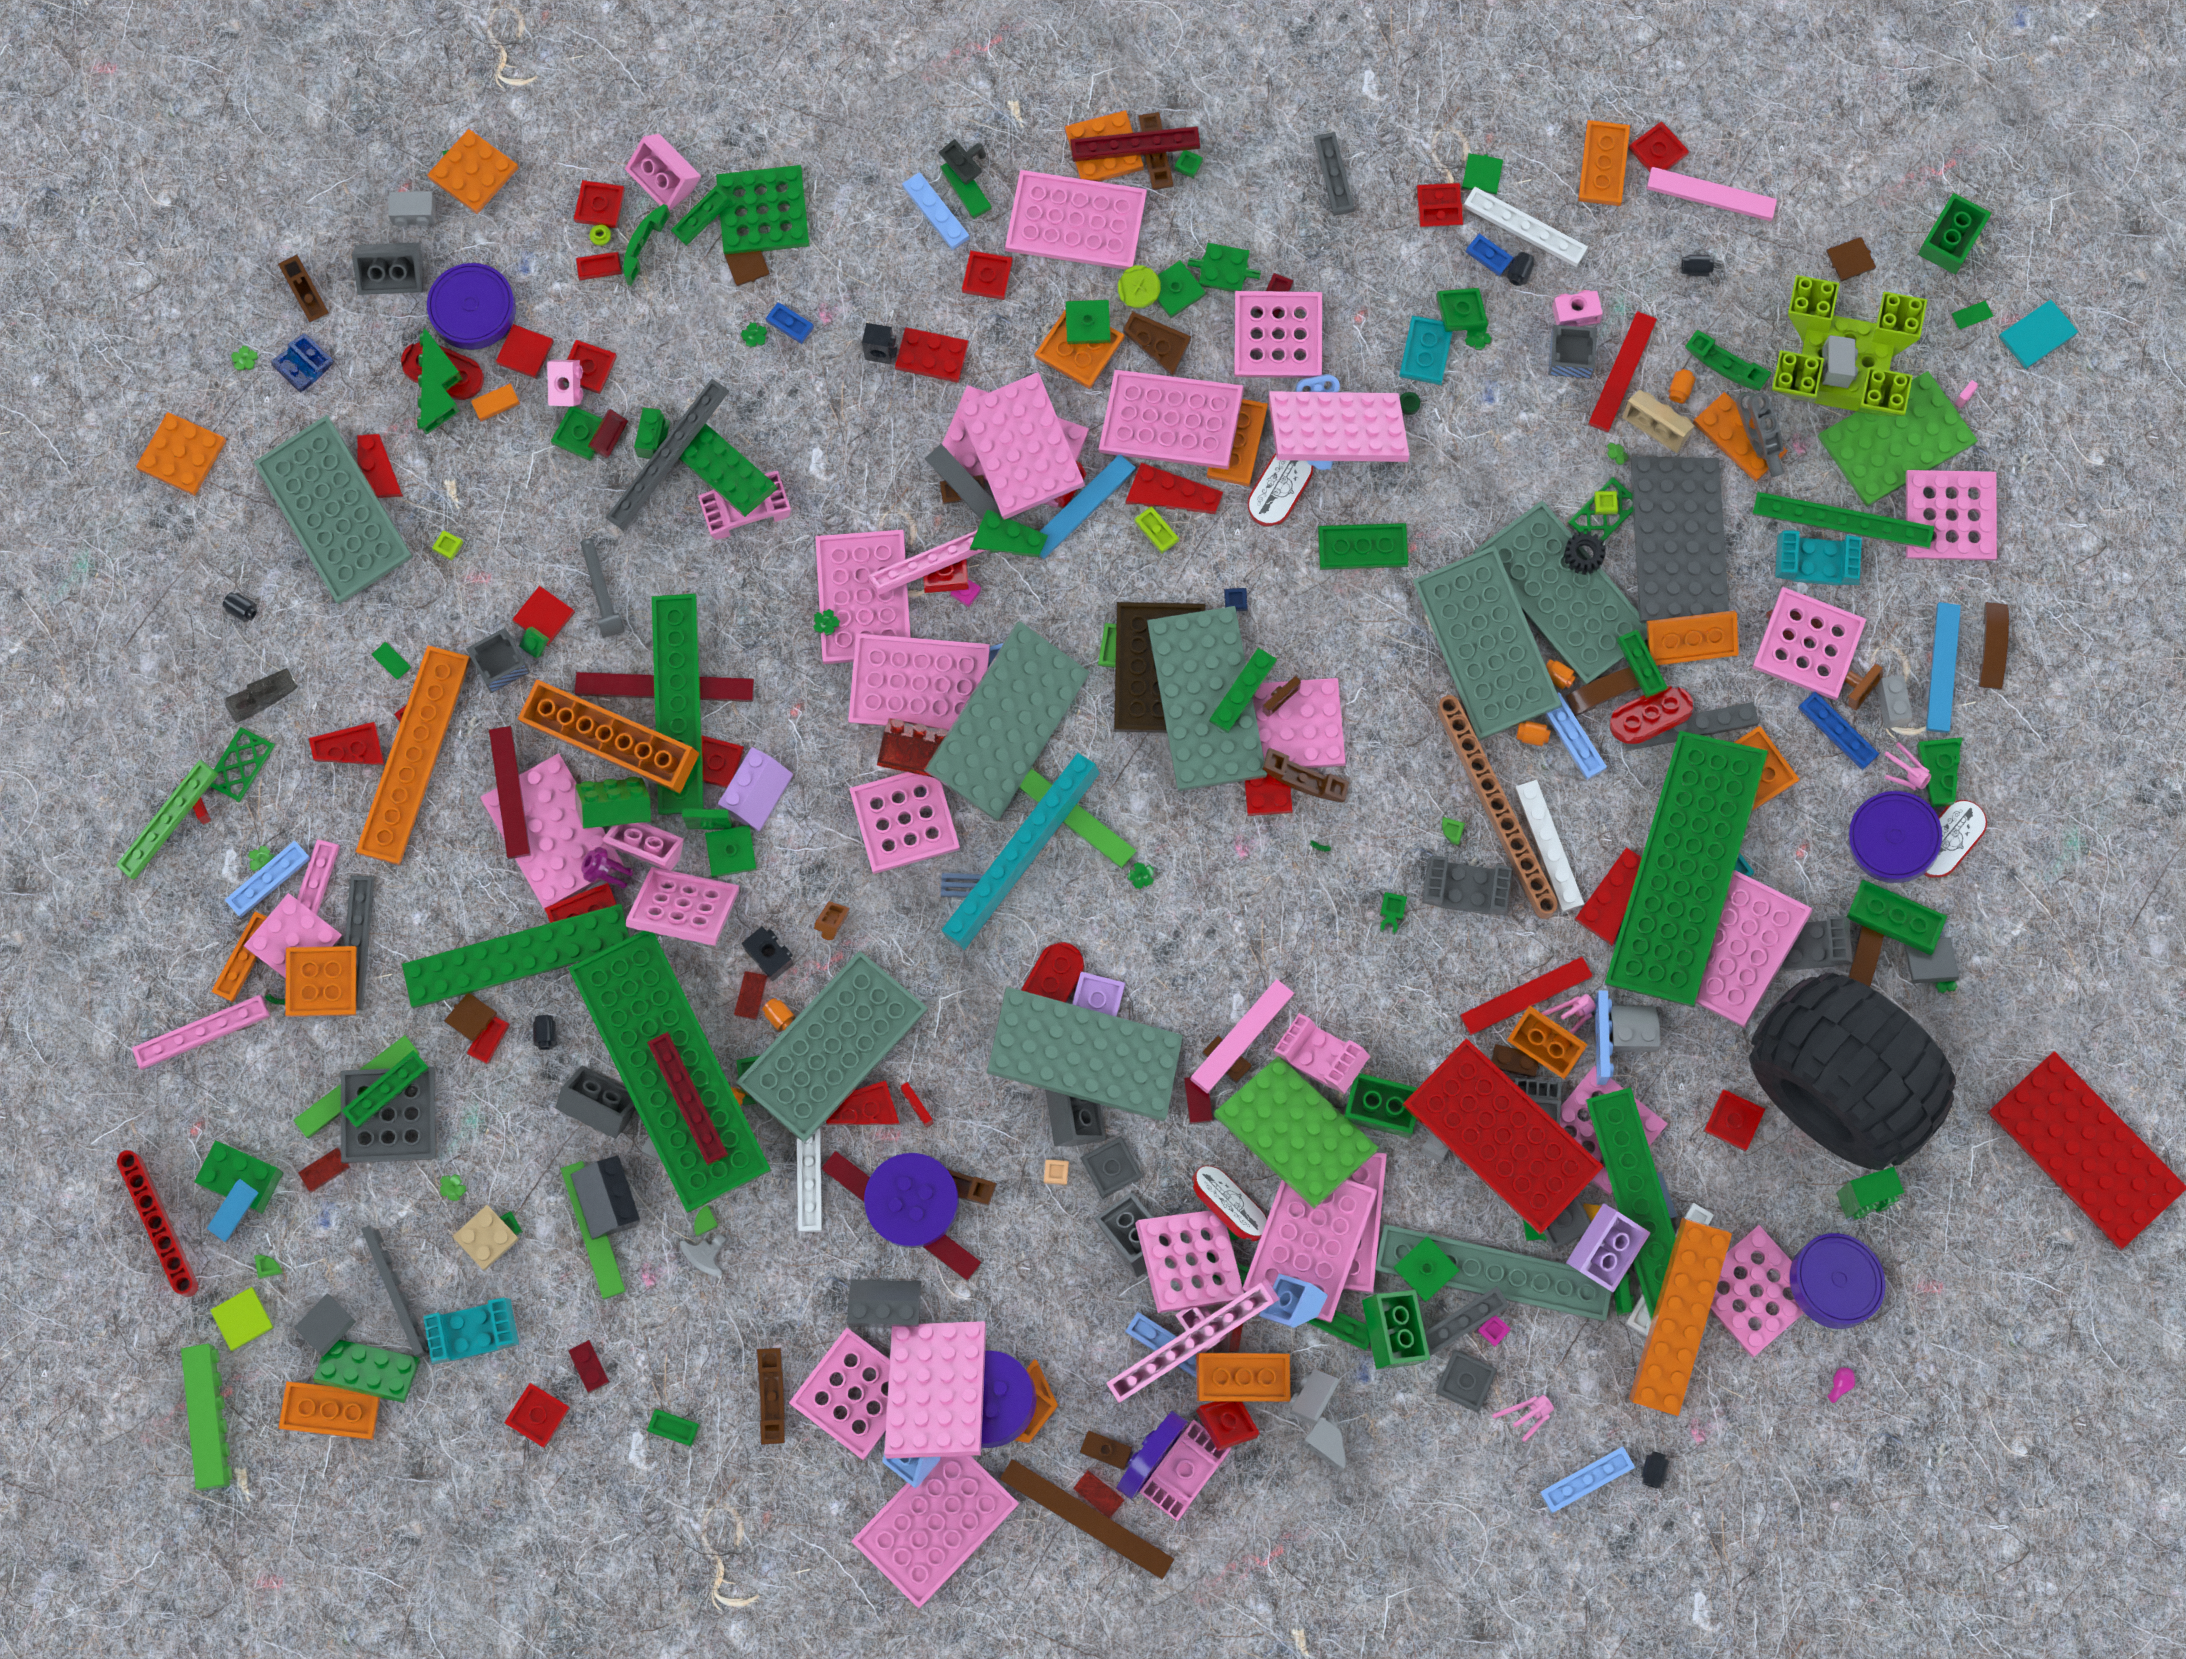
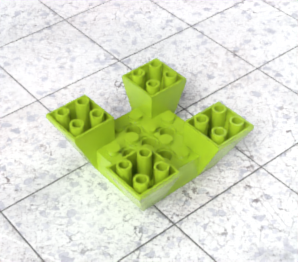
[1772,275,1928,416]

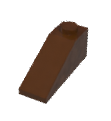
[278,254,329,322]

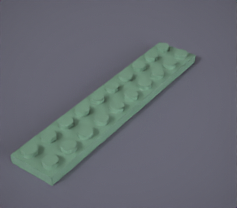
[1375,1224,1611,1322]

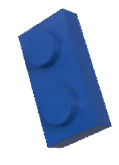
[1466,233,1514,277]
[765,302,814,344]

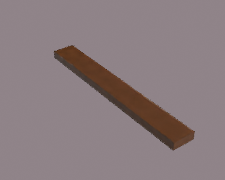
[1000,1459,1175,1580]

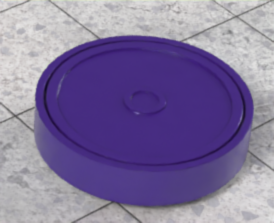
[427,263,516,350]
[1849,791,1942,883]
[864,1153,959,1248]
[1789,1233,1886,1329]
[981,1351,1037,1448]
[1116,1410,1188,1500]

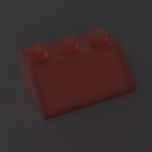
[877,718,949,778]

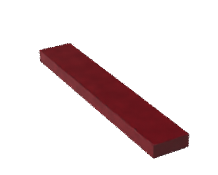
[1070,126,1200,162]
[489,726,531,859]
[647,1032,729,1166]

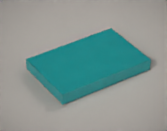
[1999,299,2079,369]
[1399,315,1453,386]

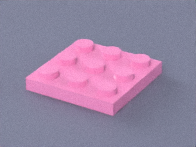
[244,893,342,979]

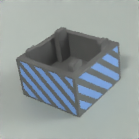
[1548,325,1597,379]
[466,628,530,693]

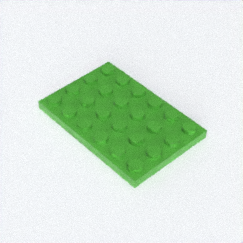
[1818,371,1978,507]
[1214,1056,1379,1209]

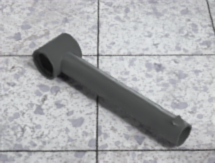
[580,538,625,638]

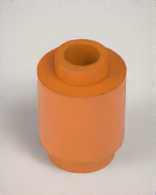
[1668,369,1696,404]
[1546,659,1576,690]
[1516,721,1550,747]
[762,998,796,1032]

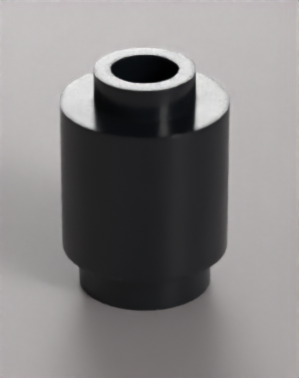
[1507,252,1534,286]
[1681,255,1714,277]
[222,592,257,622]
[533,1015,556,1050]
[1641,1452,1670,1489]

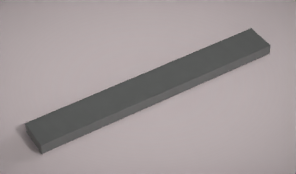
[606,379,729,531]

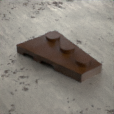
[1123,311,1191,376]

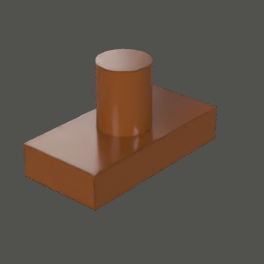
[1844,663,1883,711]
[814,901,850,940]

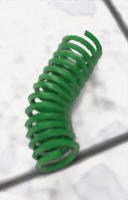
[1309,840,1331,852]
[265,994,285,1005]

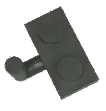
[938,139,986,185]

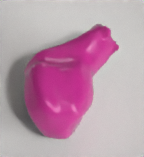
[1827,1367,1855,1403]

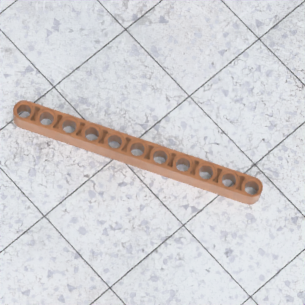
[1437,695,1558,919]

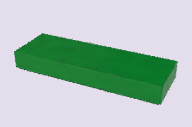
[940,163,992,219]
[671,185,732,246]
[1616,629,1668,699]

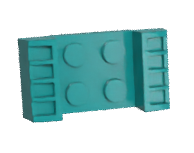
[1775,530,1862,586]
[423,1297,519,1365]

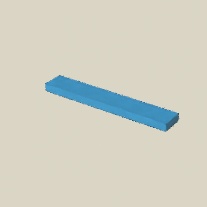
[1040,455,1136,560]
[1926,602,1961,734]

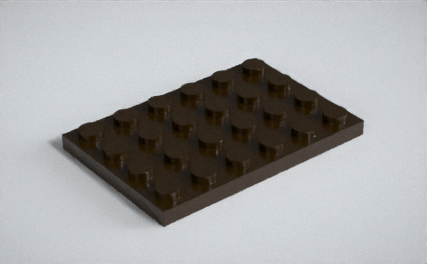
[1114,602,1206,733]

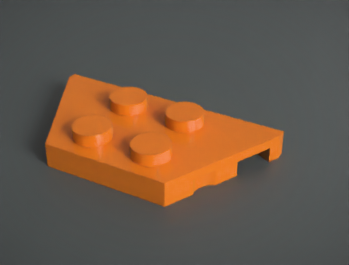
[1013,1359,1058,1444]

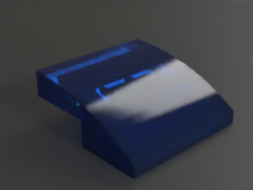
[271,333,334,393]

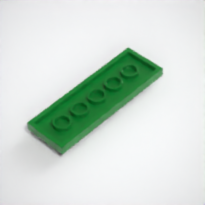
[678,423,778,517]

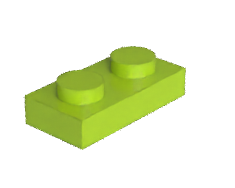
[1134,506,1179,554]

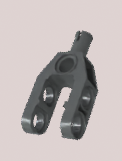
[1736,392,1785,477]

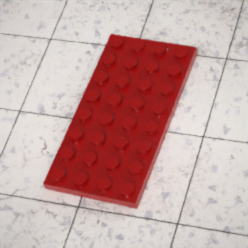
[1403,1038,1604,1235]
[1987,1051,2186,1250]

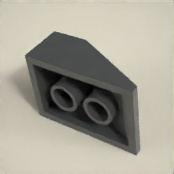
[1094,1192,1168,1278]

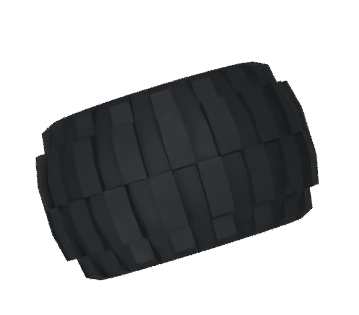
[1749,972,1956,1171]

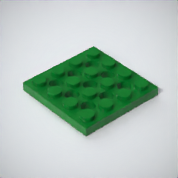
[716,165,810,255]

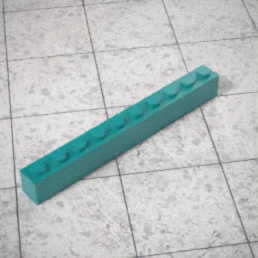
[941,752,1100,950]

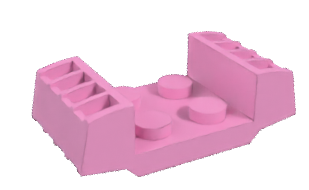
[698,470,791,540]
[1273,1013,1370,1094]
[1139,1420,1232,1522]

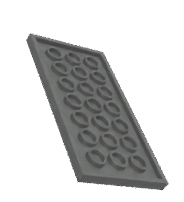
[1630,457,1729,623]

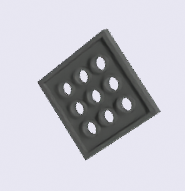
[341,1067,436,1164]

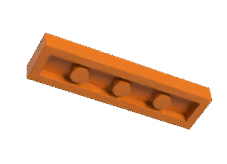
[211,911,267,1003]

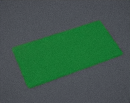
[1952,301,1993,329]
[371,642,411,680]

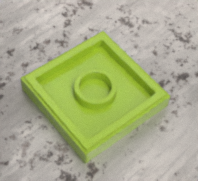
[210,1287,274,1352]

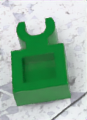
[1380,892,1407,935]

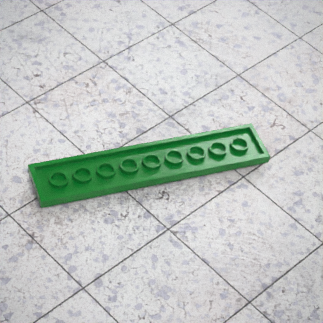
[651,594,704,815]
[402,904,630,1009]
[1585,1087,1676,1321]

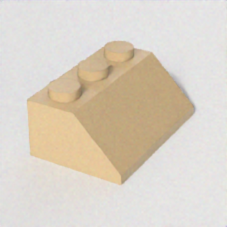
[1622,390,1695,453]

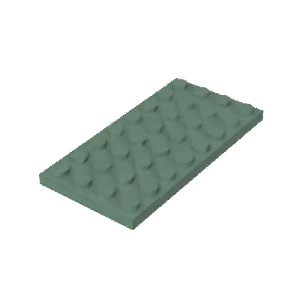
[254,415,413,605]
[1473,500,1647,685]
[1413,546,1563,741]
[1147,606,1267,791]
[924,621,1090,821]
[736,951,928,1143]
[986,987,1183,1122]

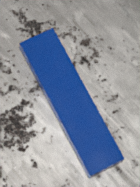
[1798,691,1879,771]

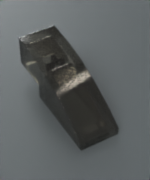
[225,668,298,724]

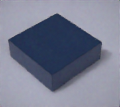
[1224,588,1248,612]

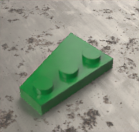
[969,509,1048,558]
[1916,737,1962,807]

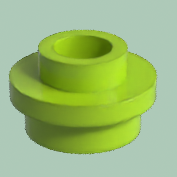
[589,225,611,246]

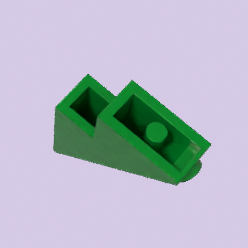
[417,328,462,435]

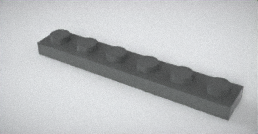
[1625,702,1759,751]
[361,1225,428,1359]

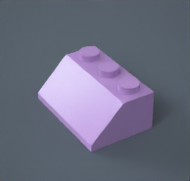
[718,747,793,832]
[1566,1203,1650,1292]

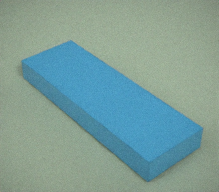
[207,1179,258,1242]

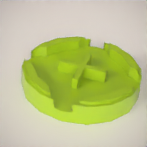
[1118,265,1161,309]

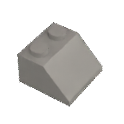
[1609,1006,1660,1052]
[1289,1369,1340,1426]
[1303,1417,1346,1473]

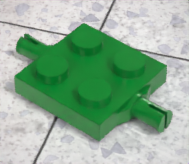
[1187,242,1261,293]

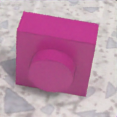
[950,579,981,607]
[1477,1315,1511,1347]

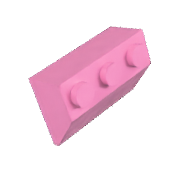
[625,134,701,211]
[603,822,684,871]

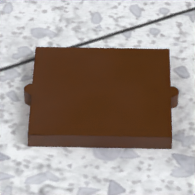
[1826,237,1876,281]
[724,251,770,286]
[444,993,497,1042]

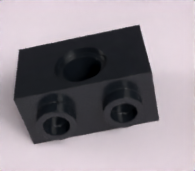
[862,323,898,364]
[741,926,793,982]

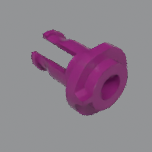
[581,847,633,889]

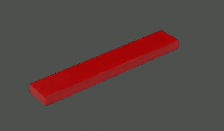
[1588,311,1657,433]
[1460,956,1593,1036]

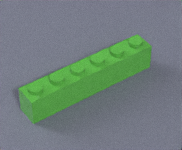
[181,1343,232,1491]

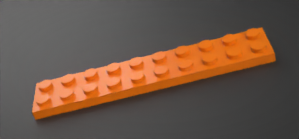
[355,645,471,866]

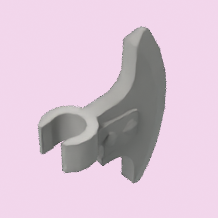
[680,1234,728,1276]

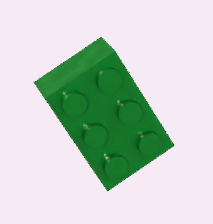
[1917,193,1992,275]
[575,776,651,829]
[1344,1073,1418,1139]
[194,1140,284,1214]
[1836,1166,1905,1220]
[1362,1290,1430,1370]

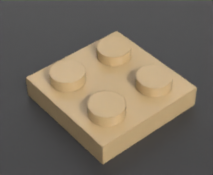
[452,1205,519,1271]

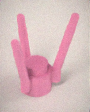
[1885,742,1931,791]
[1542,994,1596,1035]
[1492,1395,1554,1442]

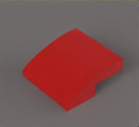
[1416,183,1463,227]

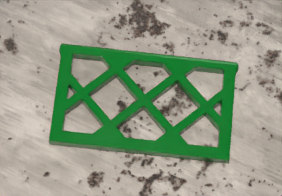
[1567,477,1633,541]
[210,727,275,803]

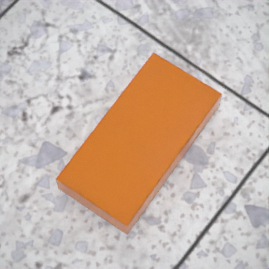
[471,383,520,422]

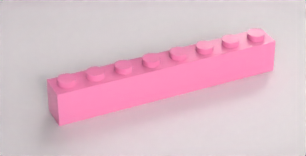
[1106,1279,1280,1403]

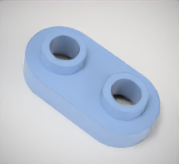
[1295,374,1340,392]

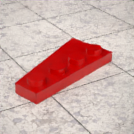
[1125,463,1223,514]
[1575,847,1642,946]

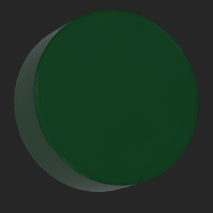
[1400,392,1421,415]

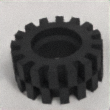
[1564,531,1606,575]

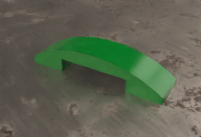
[624,204,670,286]
[1685,330,1772,391]

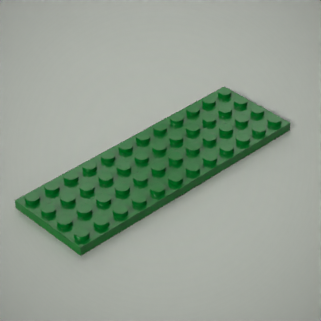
[1605,731,1769,1008]
[568,931,772,1213]

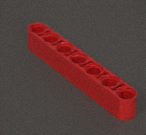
[117,1150,199,1297]

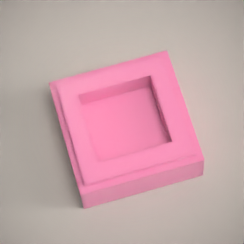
[1954,380,1978,408]

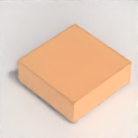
[1044,1159,1069,1185]

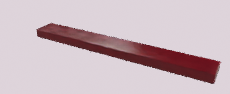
[574,672,754,702]
[821,1151,982,1282]

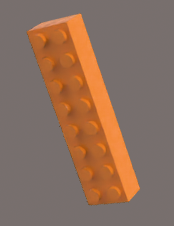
[517,679,700,794]
[1629,1217,1732,1416]

